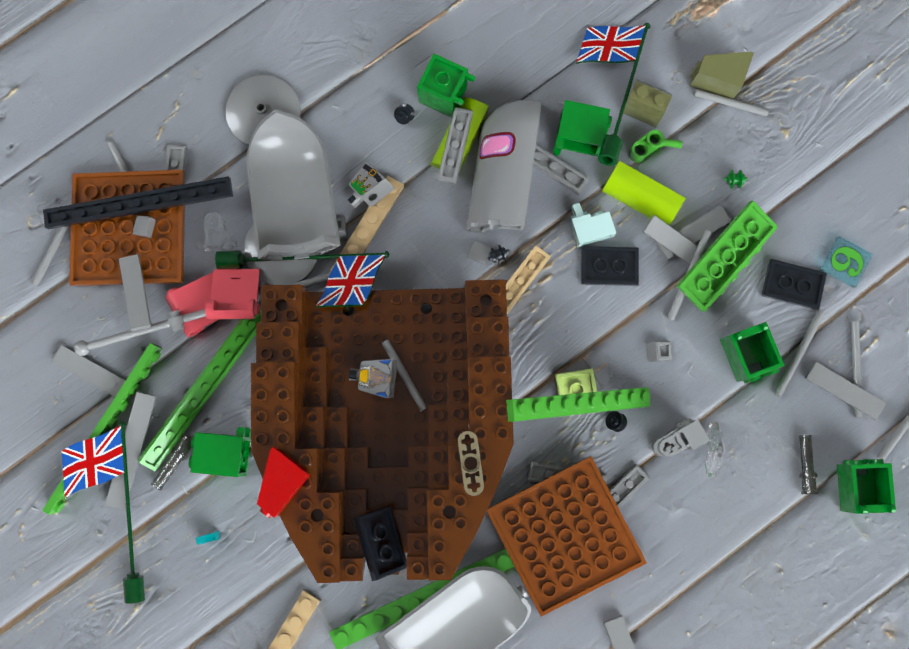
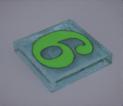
[820,236,873,288]

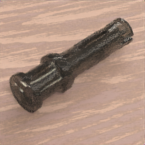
[151,434,192,490]
[799,435,819,494]

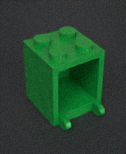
[417,53,475,118]
[553,100,612,157]
[720,322,785,384]
[188,427,251,477]
[837,459,896,514]

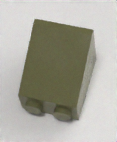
[689,52,754,99]
[623,79,672,128]

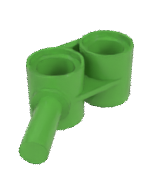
[629,130,683,162]

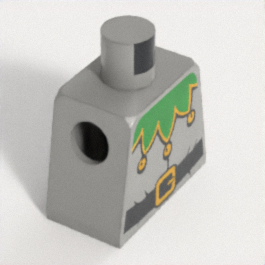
[348,161,395,208]

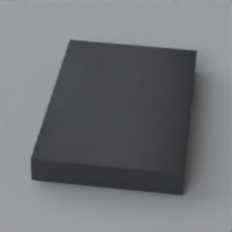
[581,246,639,286]
[761,259,827,310]
[353,505,407,581]

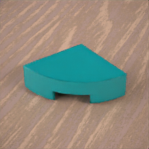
[195,531,221,545]

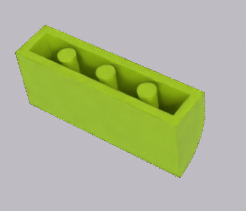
[430,97,489,172]
[602,161,686,225]

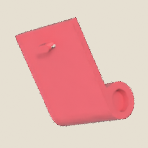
[205,269,260,320]
[165,272,219,338]

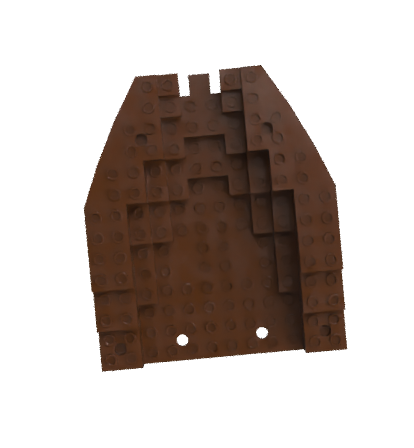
[251,279,514,583]

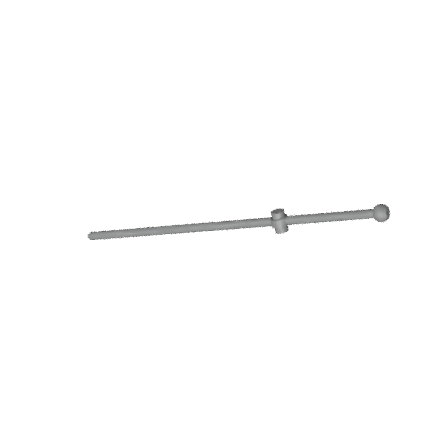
[74,273,330,356]

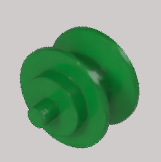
[724,170,748,189]

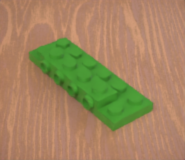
[676,201,778,312]

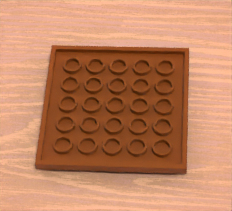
[69,170,185,286]
[487,455,647,617]

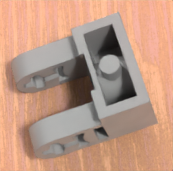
[652,418,710,457]

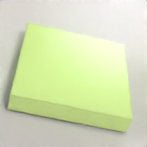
[554,368,597,395]

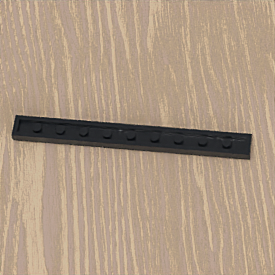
[43,176,233,230]

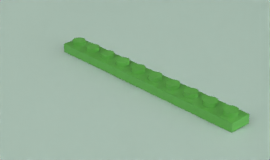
[138,307,261,471]
[42,343,162,515]
[506,387,651,422]
[329,548,515,649]

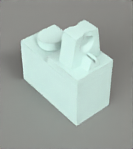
[570,203,616,248]

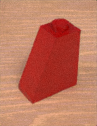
[257,447,311,518]

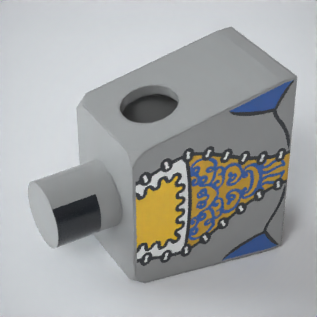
[349,359,397,398]

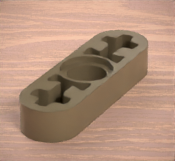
[458,431,484,496]

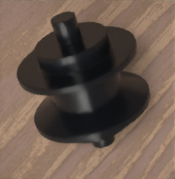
[394,104,415,125]
[488,245,510,265]
[605,411,627,432]

